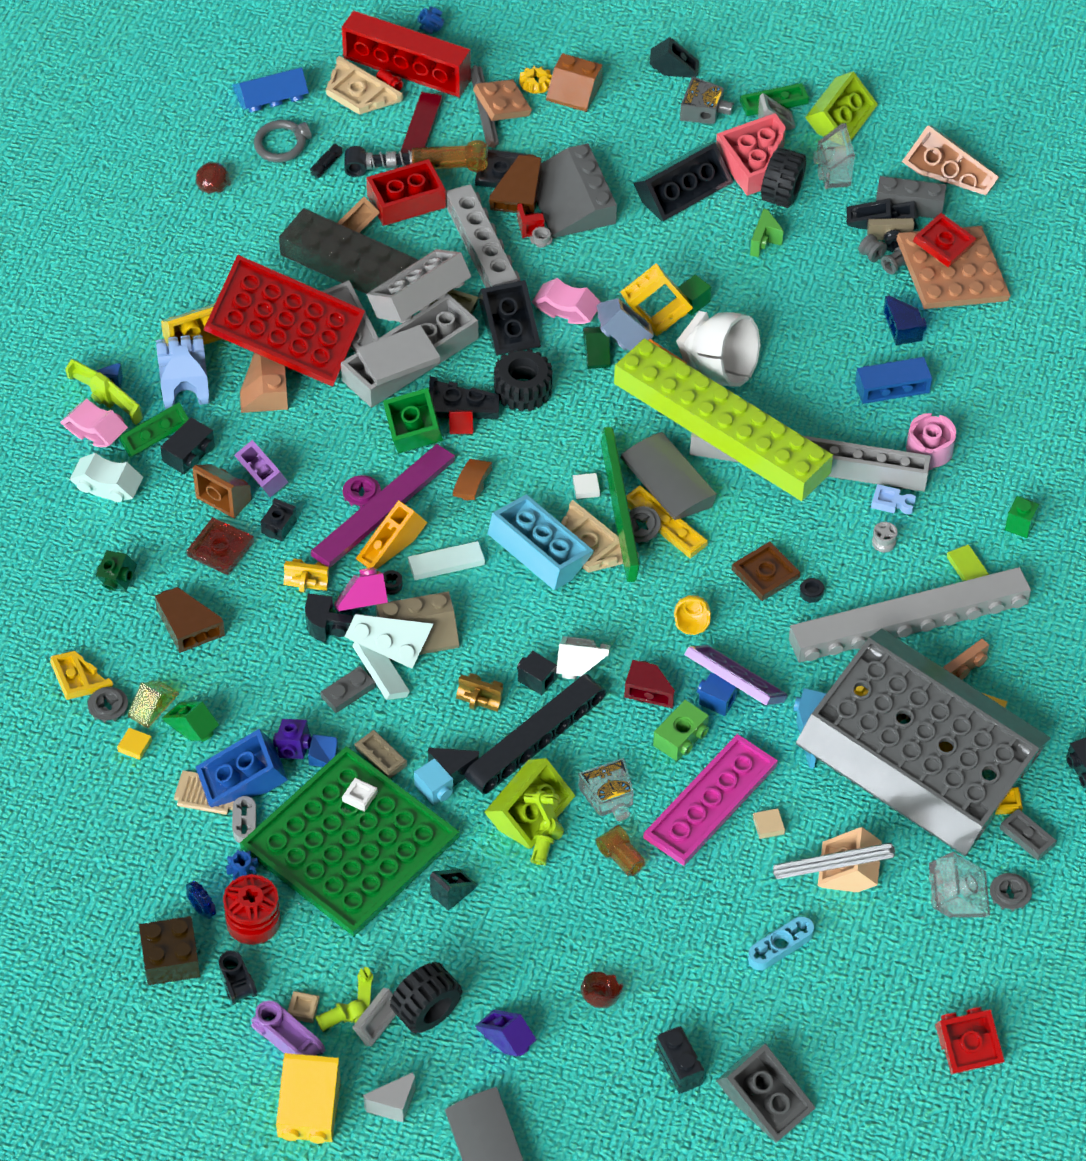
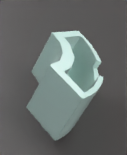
[69,453,143,502]

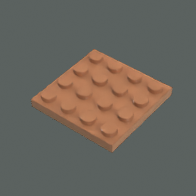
[896,226,1010,309]

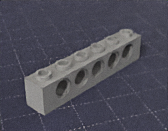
[446,184,520,288]

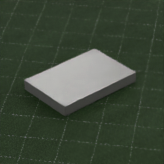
[357,325,440,385]

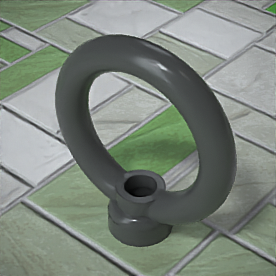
[254,120,312,163]

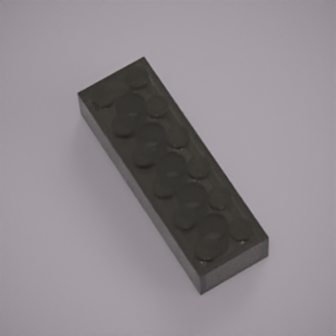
[279,208,418,294]

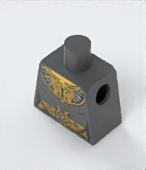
[680,77,734,124]

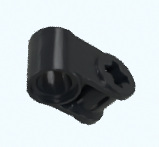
[219,951,257,1005]

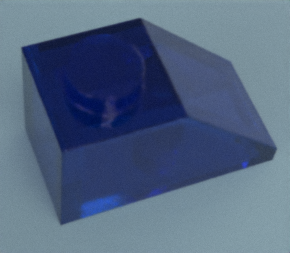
[883,296,927,345]

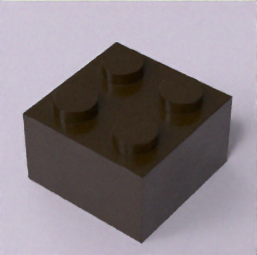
[139,916,200,986]

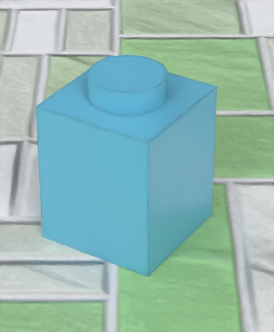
[414,759,453,805]

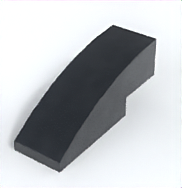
[847,199,919,230]

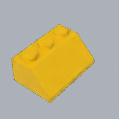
[161,303,222,345]

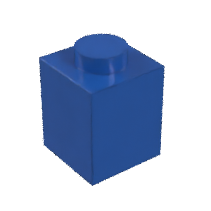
[697,672,738,716]

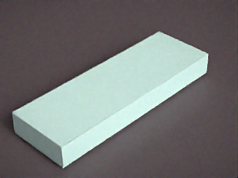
[408,541,485,581]
[353,642,410,700]

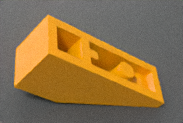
[355,500,428,570]

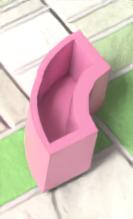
[532,278,600,324]
[60,399,128,447]

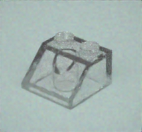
[814,123,855,189]
[929,852,990,917]

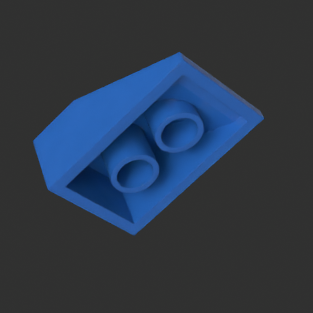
[196,729,288,807]

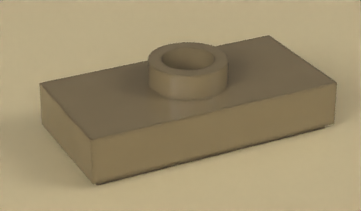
[866,218,914,240]
[355,730,407,779]

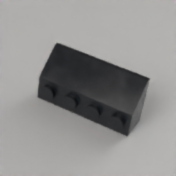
[633,142,733,221]

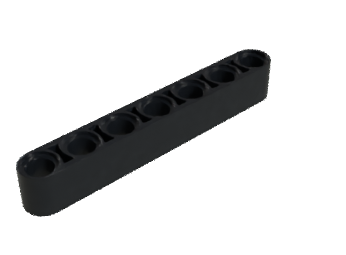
[464,674,606,795]

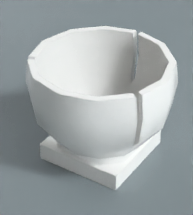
[676,311,760,387]

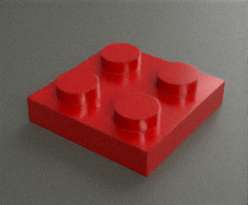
[913,213,977,268]

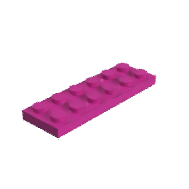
[643,734,778,866]

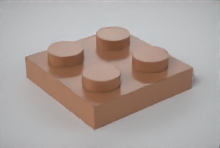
[474,79,532,121]

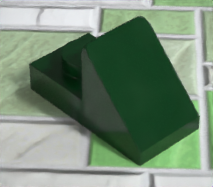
[583,327,611,369]

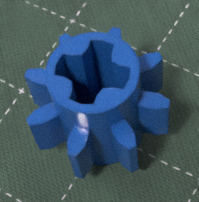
[417,6,444,34]
[226,850,258,880]

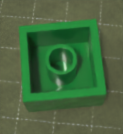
[383,388,444,454]

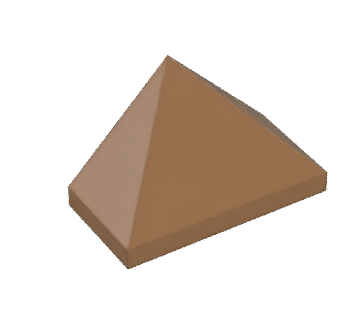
[332,197,380,244]

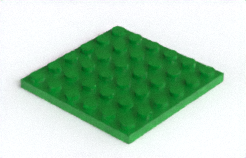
[240,746,460,937]

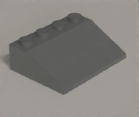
[536,143,617,239]

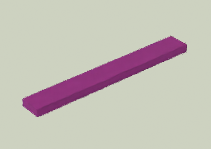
[311,444,455,568]

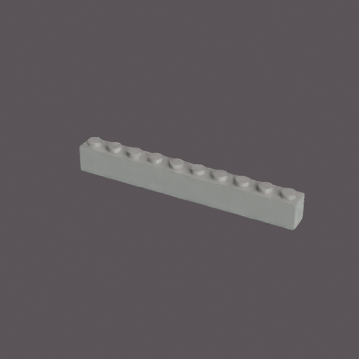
[690,433,931,492]
[789,567,1031,663]

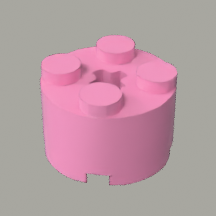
[906,413,956,470]

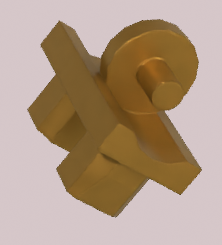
[456,673,503,712]

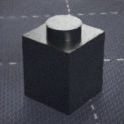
[517,651,557,696]

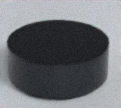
[799,578,824,603]

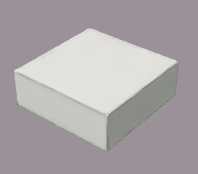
[573,473,600,499]
[342,778,378,812]

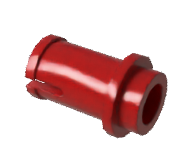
[376,68,403,91]

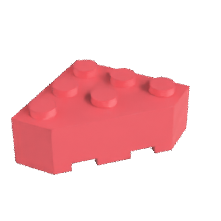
[716,113,786,196]

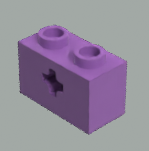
[234,440,288,498]

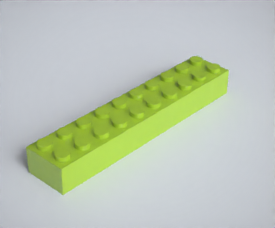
[614,338,833,501]

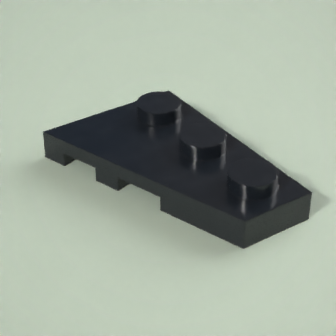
[429,376,499,419]

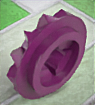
[342,475,381,508]

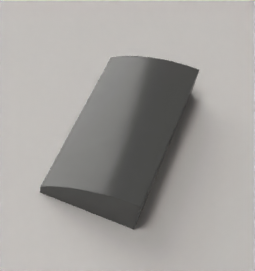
[620,432,717,520]
[445,1087,523,1161]

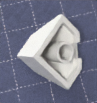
[556,636,611,679]

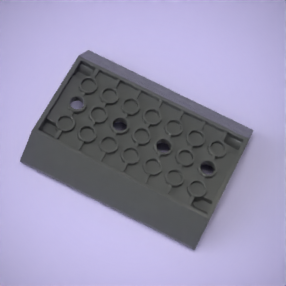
[796,628,1051,857]

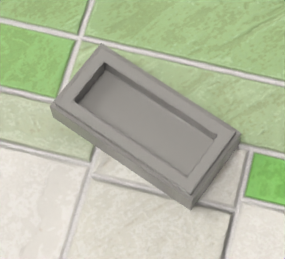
[352,988,396,1047]

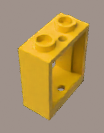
[620,263,693,336]

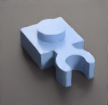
[871,484,916,514]

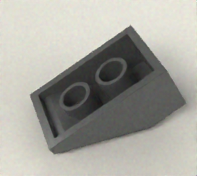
[716,1044,815,1143]

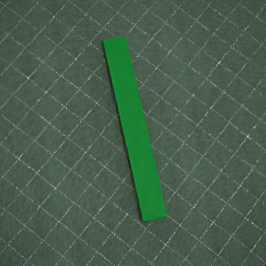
[601,427,640,582]

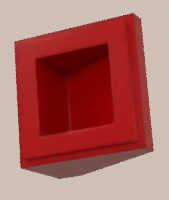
[449,410,473,434]

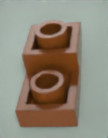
[453,459,492,501]

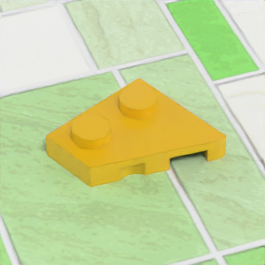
[50,651,113,700]

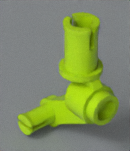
[524,791,564,866]
[315,967,373,1032]

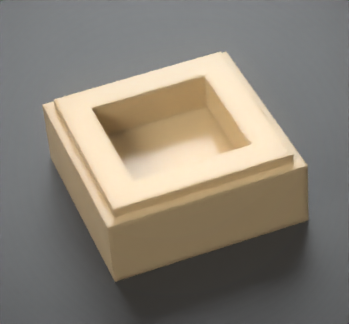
[753,808,785,839]
[288,991,320,1023]

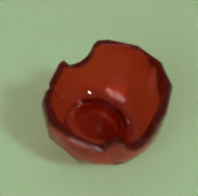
[196,162,231,193]
[581,971,623,1008]

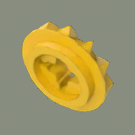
[519,66,552,94]

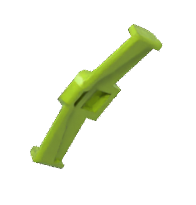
[65,359,143,425]

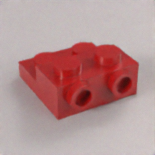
[935,1007,1005,1075]

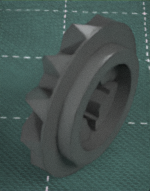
[630,506,661,544]
[88,687,128,723]
[989,873,1032,912]

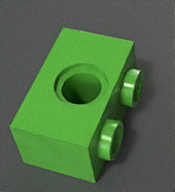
[653,700,709,762]

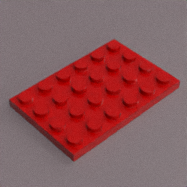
[204,254,365,387]

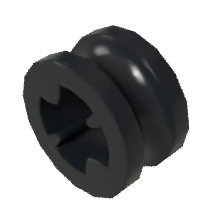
[884,230,902,252]
[383,570,403,595]

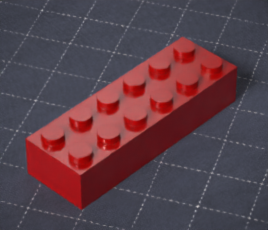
[342,10,471,98]

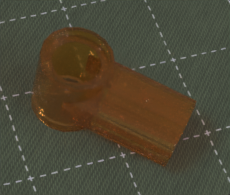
[596,825,645,876]

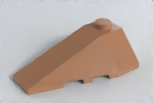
[902,125,999,195]
[240,353,288,413]

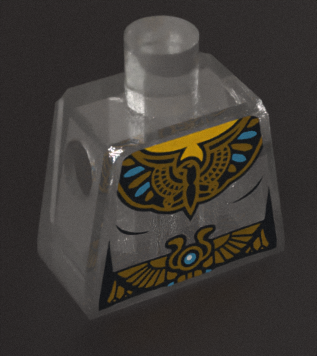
[578,758,634,821]

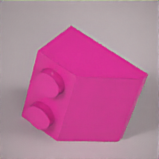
[334,567,388,611]

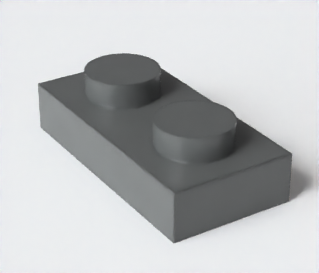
[320,666,375,713]
[1000,809,1057,861]

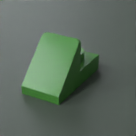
[750,209,783,257]

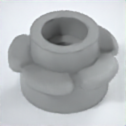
[530,227,552,248]

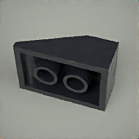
[478,280,541,356]

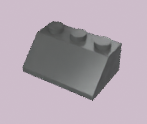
[876,176,946,218]

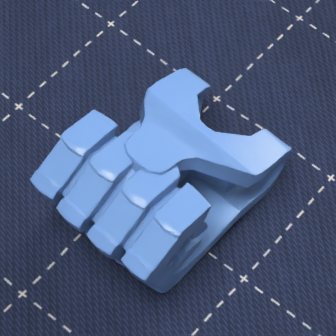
[156,335,209,408]

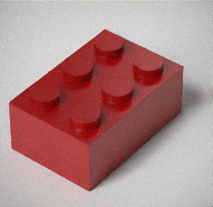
[366,159,446,226]

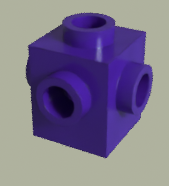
[273,719,312,759]

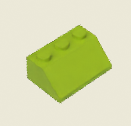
[805,71,878,146]
[484,758,576,849]

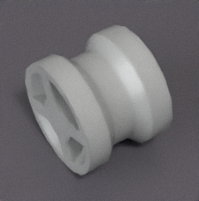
[872,522,898,553]

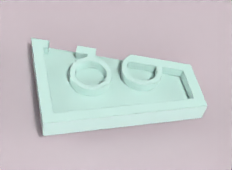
[345,614,433,668]

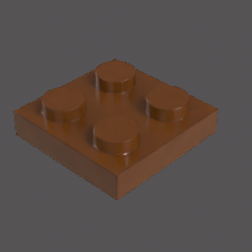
[732,541,801,601]

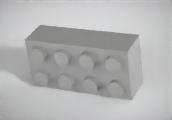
[367,249,471,323]

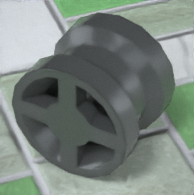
[858,234,887,263]

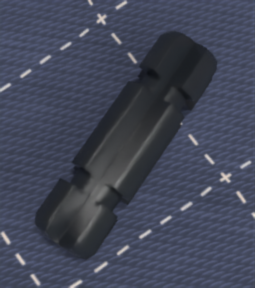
[310,143,342,178]

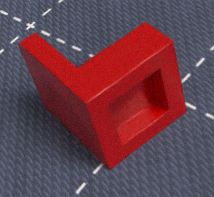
[517,203,544,238]

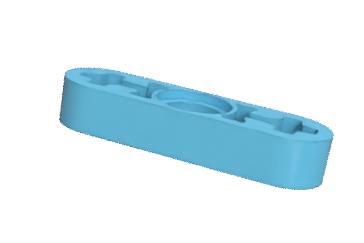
[748,917,814,970]

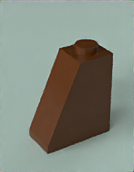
[489,154,542,214]
[155,587,225,653]

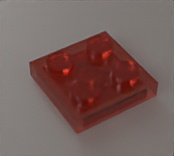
[186,517,254,575]

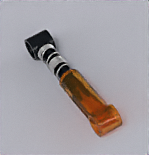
[344,140,488,177]

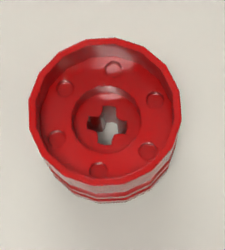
[223,874,281,945]

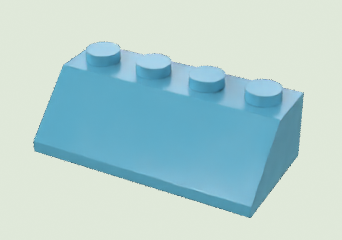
[487,494,594,590]

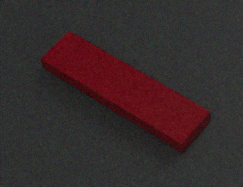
[401,92,442,153]

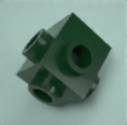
[96,550,137,591]

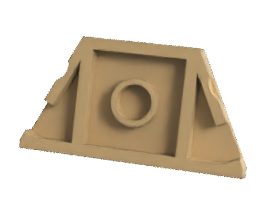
[326,56,403,115]
[561,500,639,573]

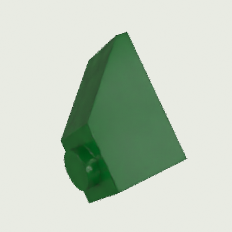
[162,701,219,742]

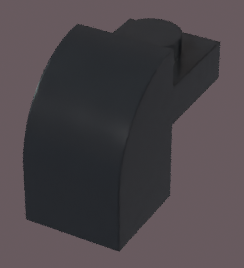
[305,593,353,642]

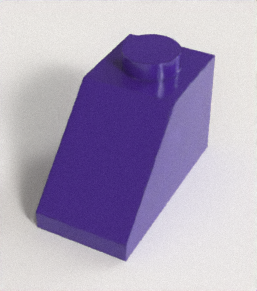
[475,1009,537,1057]

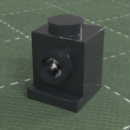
[260,498,297,542]

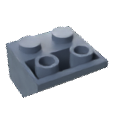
[596,298,654,351]

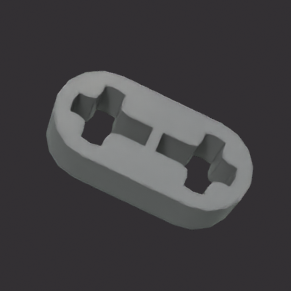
[232,796,256,843]

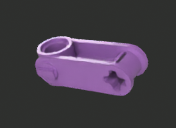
[251,1000,326,1056]

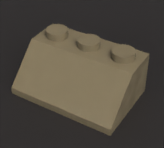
[376,591,459,660]

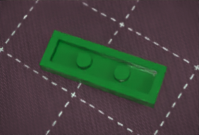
[740,83,809,116]
[118,402,189,457]

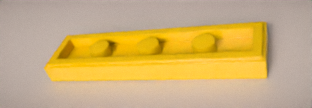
[626,485,708,559]

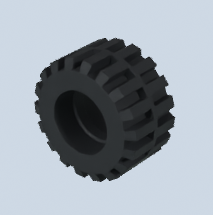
[761,147,806,208]
[494,349,553,411]
[390,962,463,1033]

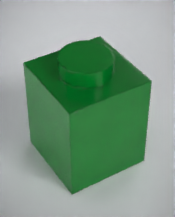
[675,275,711,316]
[1005,496,1039,538]

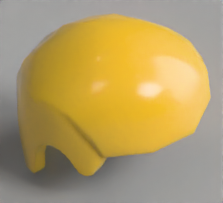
[674,595,711,635]

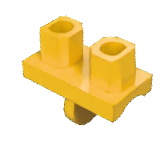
[284,559,329,593]

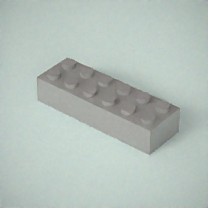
[341,294,478,408]

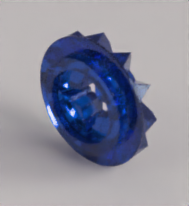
[186,880,216,919]

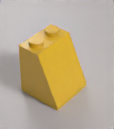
[276,1053,341,1144]

